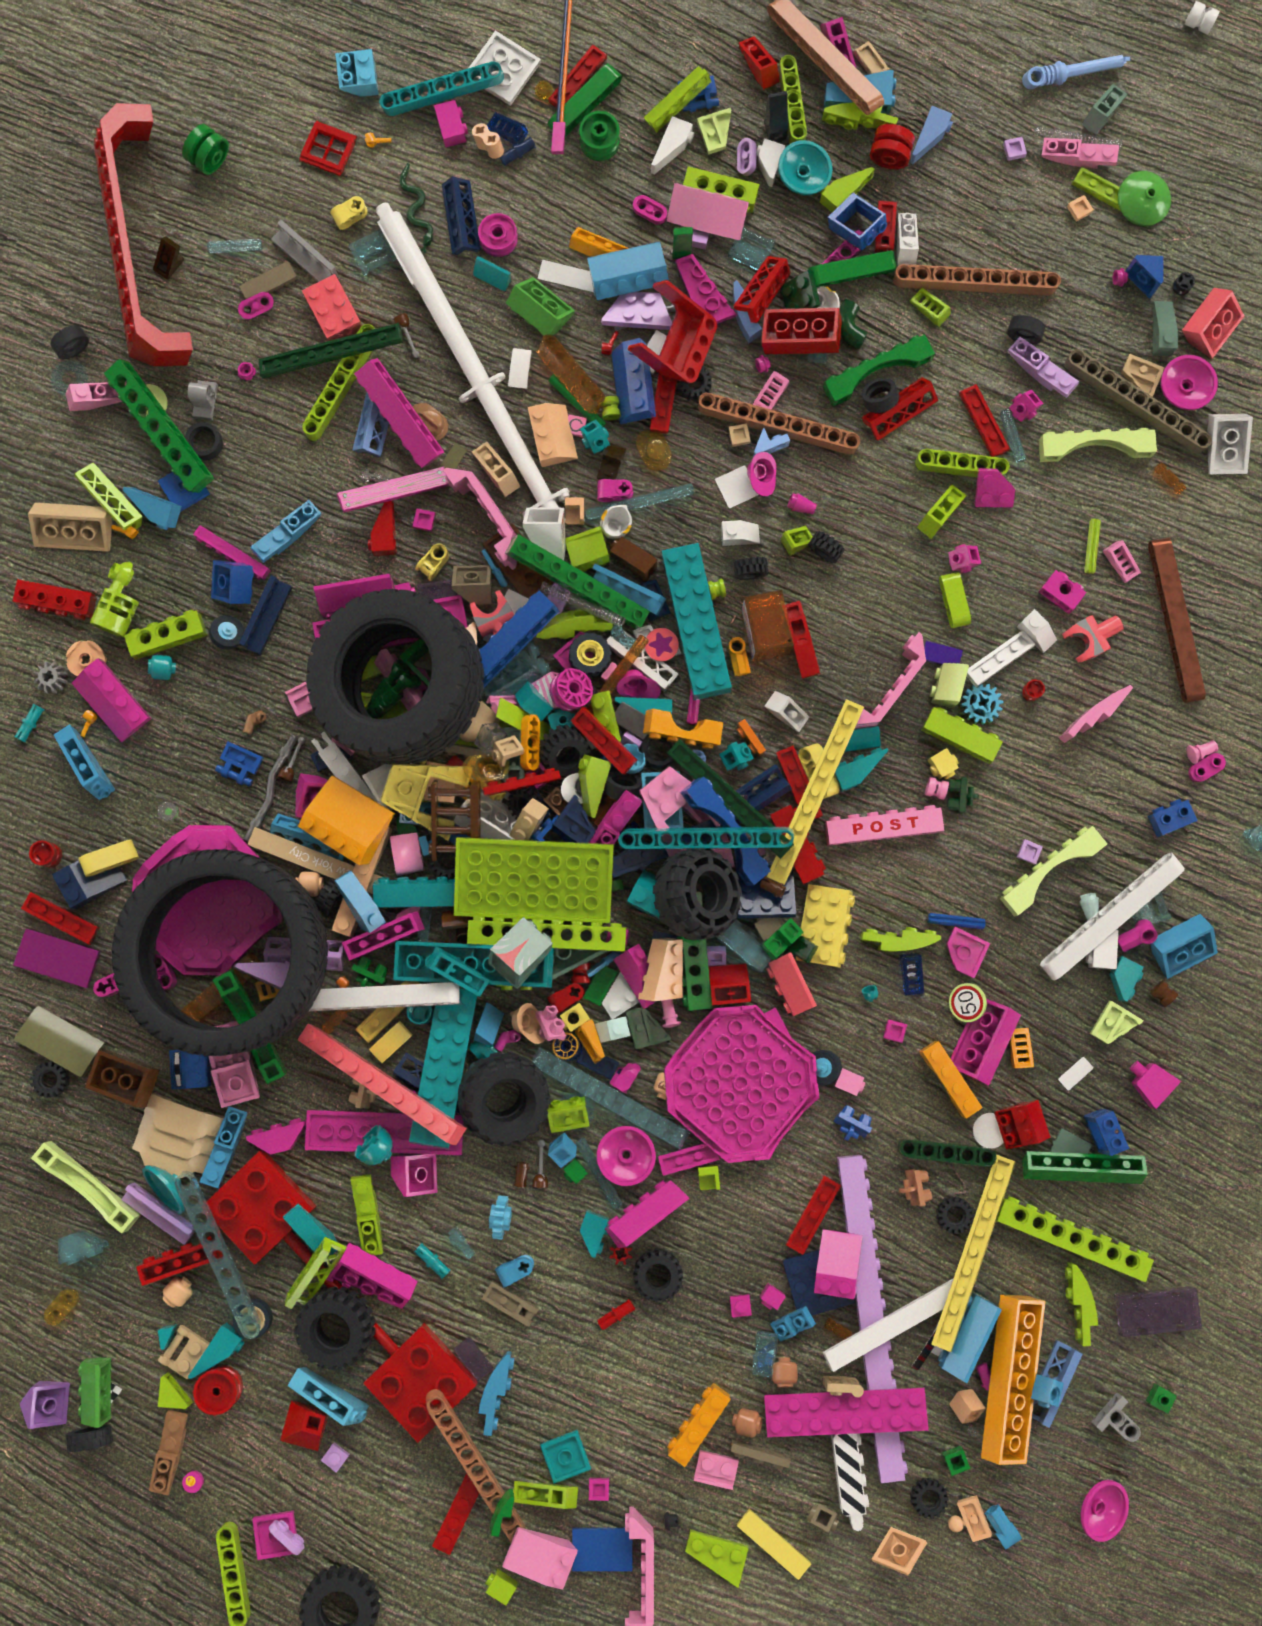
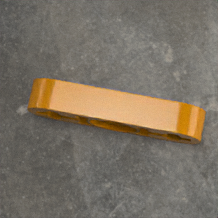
[520,714,540,771]

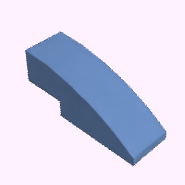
[733,280,762,344]

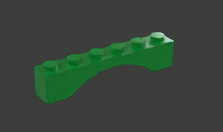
[823,334,935,407]
[213,969,287,1084]

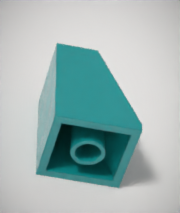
[627,870,661,921]

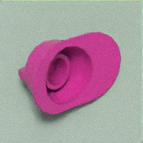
[747,452,776,496]
[616,669,661,699]

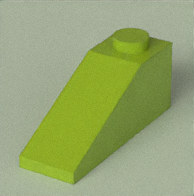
[820,167,875,212]
[917,484,967,539]
[579,754,611,818]
[513,1481,578,1509]

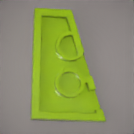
[685,1529,749,1588]

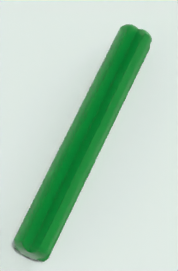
[549,373,606,427]

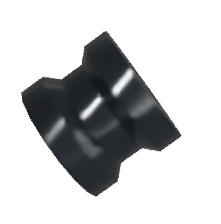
[1172,272,1195,296]

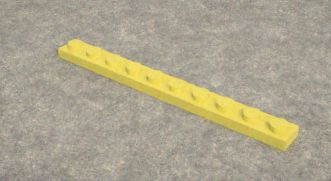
[767,699,864,885]
[932,1155,1016,1352]

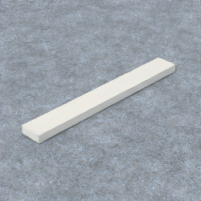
[823,1278,954,1372]

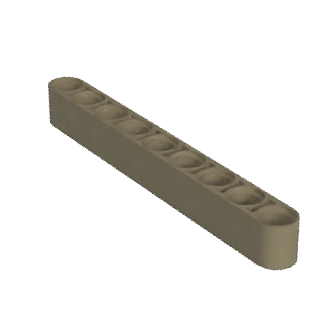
[1064,349,1212,454]

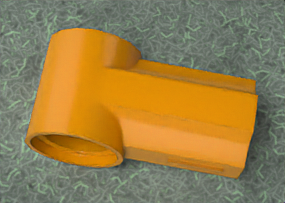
[727,637,751,677]

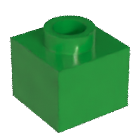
[563,1158,588,1184]
[1146,1383,1177,1414]
[942,1446,970,1476]

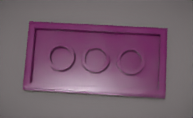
[13,928,101,988]

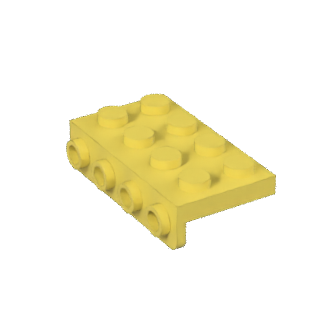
[796,884,855,968]

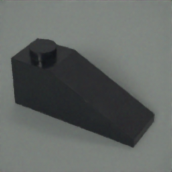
[764,91,788,143]

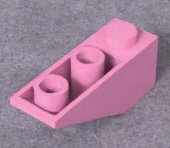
[66,382,126,411]

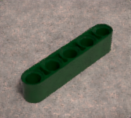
[897,1139,997,1166]

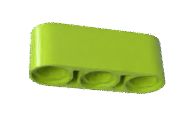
[939,572,971,628]

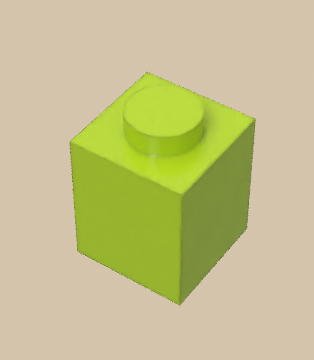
[485,1569,518,1606]

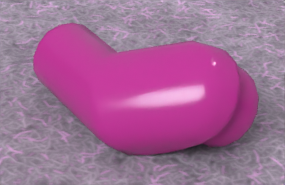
[494,1030,521,1052]

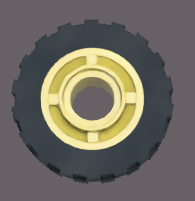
[569,633,611,677]

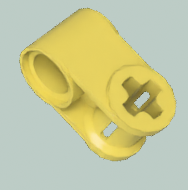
[330,196,368,230]
[415,544,449,581]

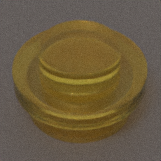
[535,81,553,100]

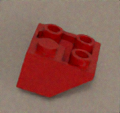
[280,1400,329,1451]

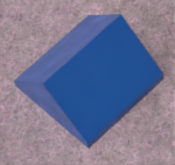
[1125,255,1163,299]

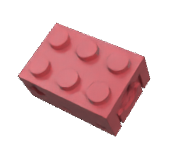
[302,274,362,341]

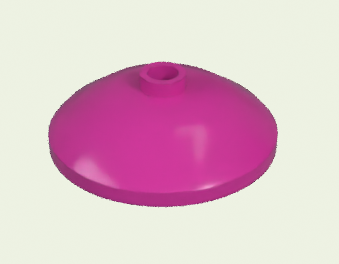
[1161,355,1218,410]
[597,1126,656,1186]
[1081,1480,1129,1542]

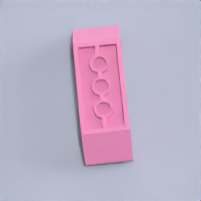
[444,468,517,570]
[854,632,926,730]
[625,1507,654,1626]

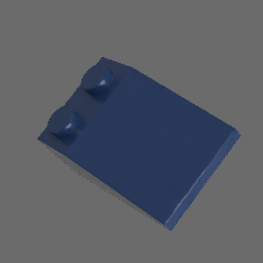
[52,861,128,909]

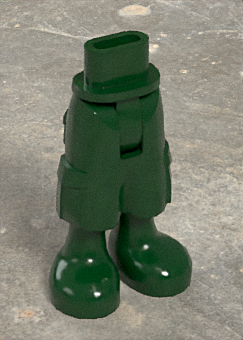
[367,660,421,719]

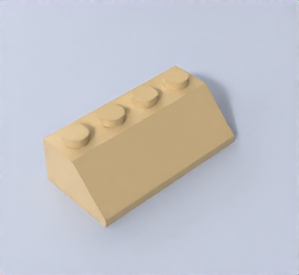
[28,503,112,551]

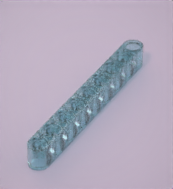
[531,1047,690,1150]
[175,1171,261,1339]

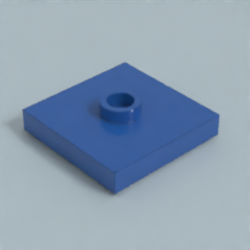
[158,468,210,512]

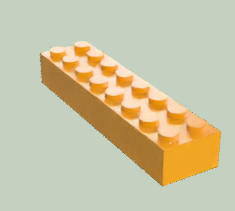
[981,1295,1045,1465]

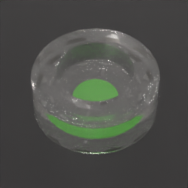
[158,802,178,821]

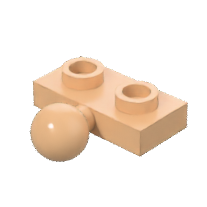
[948,1495,992,1542]

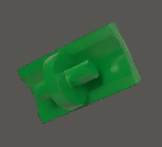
[351,956,388,987]

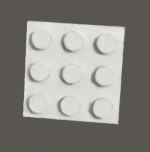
[469,31,541,106]

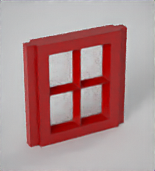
[299,121,357,176]

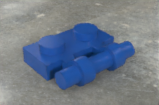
[677,75,719,112]
[215,741,264,787]

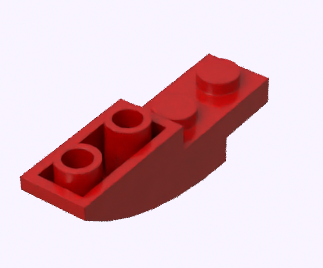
[782,601,820,679]

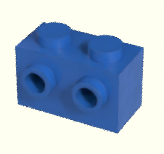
[1148,799,1198,837]

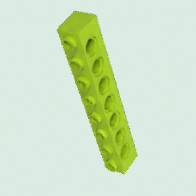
[467,917,626,952]
[996,1196,1154,1282]

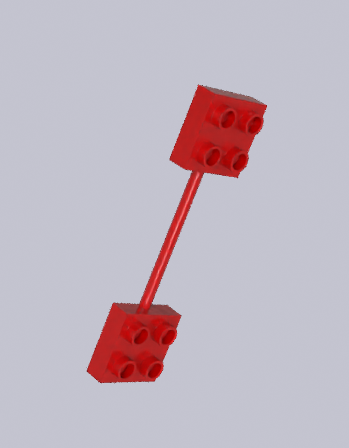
[201,1150,478,1443]

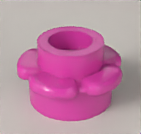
[1112,268,1128,287]
[755,355,771,373]
[238,362,256,381]

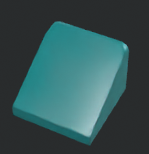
[158,1324,177,1350]

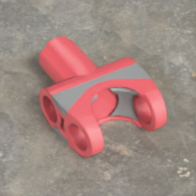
[470,590,514,637]
[1062,615,1124,663]

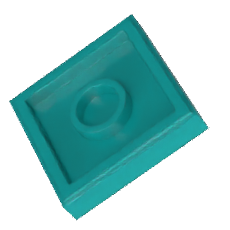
[540,1429,591,1484]

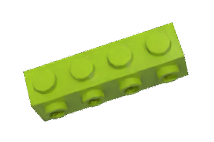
[921,707,1003,764]

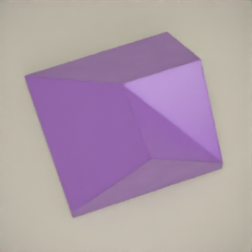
[20,1381,70,1429]

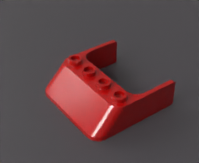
[627,280,717,383]

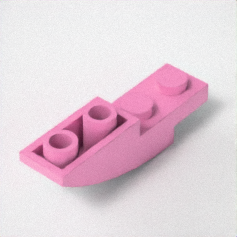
[1042,138,1119,169]

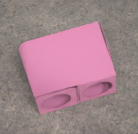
[390,832,425,876]

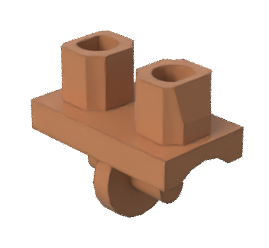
[899,1169,932,1206]

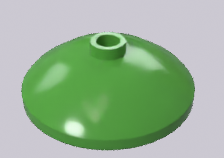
[1118,171,1171,227]

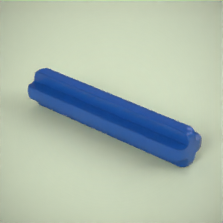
[928,913,985,929]

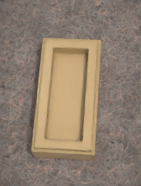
[853,41,890,74]

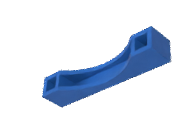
[680,777,771,886]

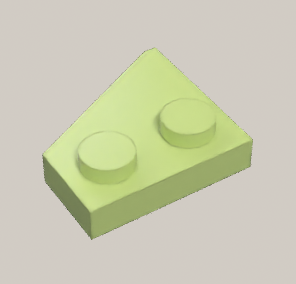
[697,108,731,155]
[1090,1001,1144,1044]

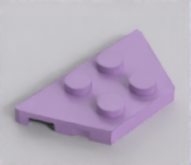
[601,292,672,330]

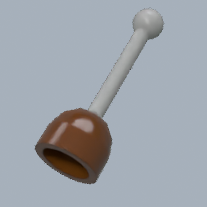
[393,313,419,358]
[278,737,305,782]
[532,1140,548,1188]

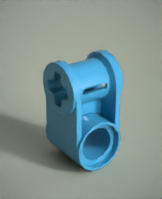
[495,1255,534,1287]

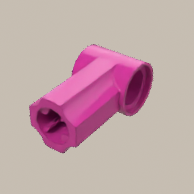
[1118,919,1158,953]

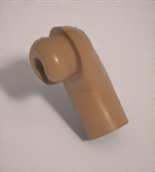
[243,711,267,735]

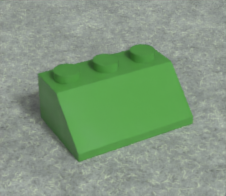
[506,277,575,338]
[78,1357,111,1428]

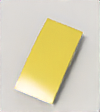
[369,1021,413,1063]

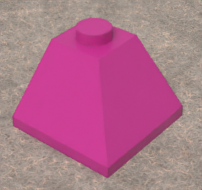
[295,773,328,818]
[390,1154,438,1197]

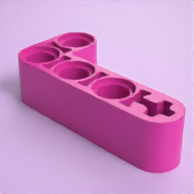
[93,954,177,997]

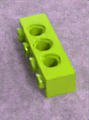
[683,166,759,213]
[124,610,208,660]

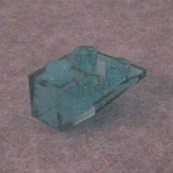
[58,1230,109,1266]

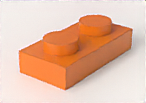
[737,719,766,757]

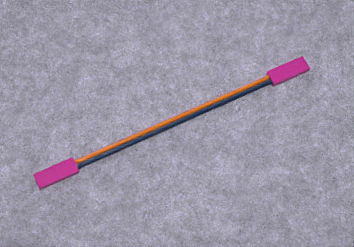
[551,0,572,154]

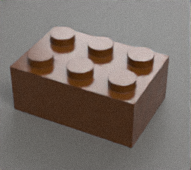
[85,1050,160,1107]

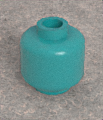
[148,655,176,680]

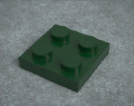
[781,270,821,309]

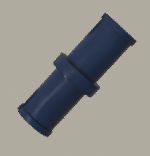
[499,137,536,166]

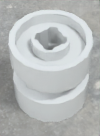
[1184,1,1220,35]

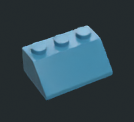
[1150,914,1218,979]

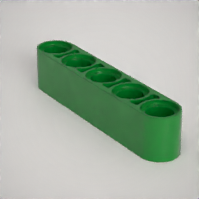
[547,63,623,137]
[808,250,897,288]

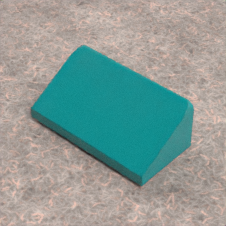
[473,256,511,291]
[845,726,881,752]

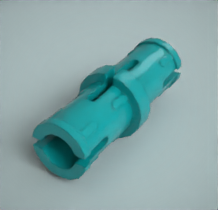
[14,704,44,743]
[414,1243,450,1279]

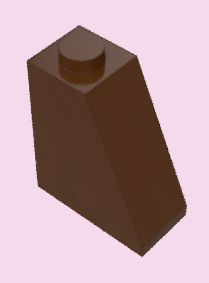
[610,537,658,582]

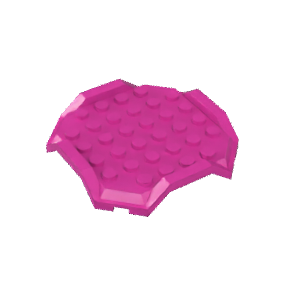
[132,825,283,975]
[664,1005,819,1163]

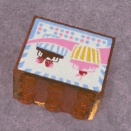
[741,590,794,662]

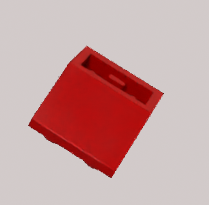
[708,963,751,1005]
[994,1100,1051,1150]

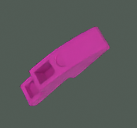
[589,790,642,844]

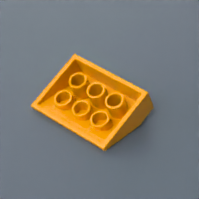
[297,775,395,865]

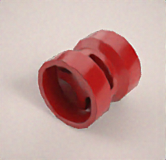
[1022,679,1045,701]
[571,963,590,983]

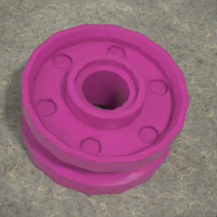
[478,213,518,257]
[549,668,593,712]

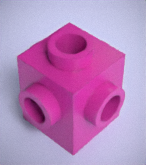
[1009,389,1044,422]
[948,544,981,573]

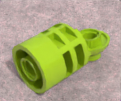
[90,562,139,638]

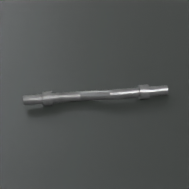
[243,734,298,842]

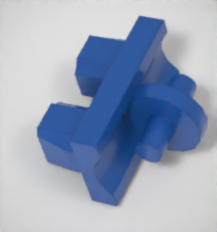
[833,1105,872,1141]

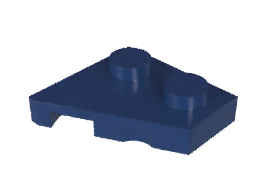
[553,795,596,843]

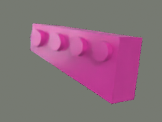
[326,1243,418,1309]

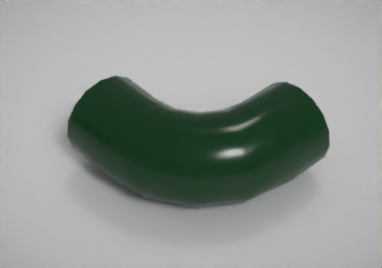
[840,299,868,349]

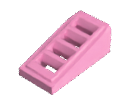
[753,371,789,410]
[1103,540,1141,583]

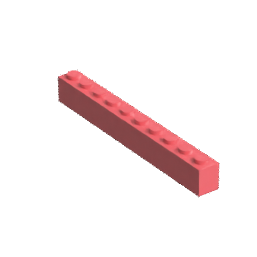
[298,1023,467,1146]

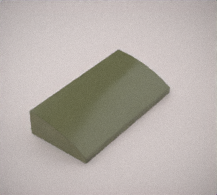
[14,1005,105,1077]

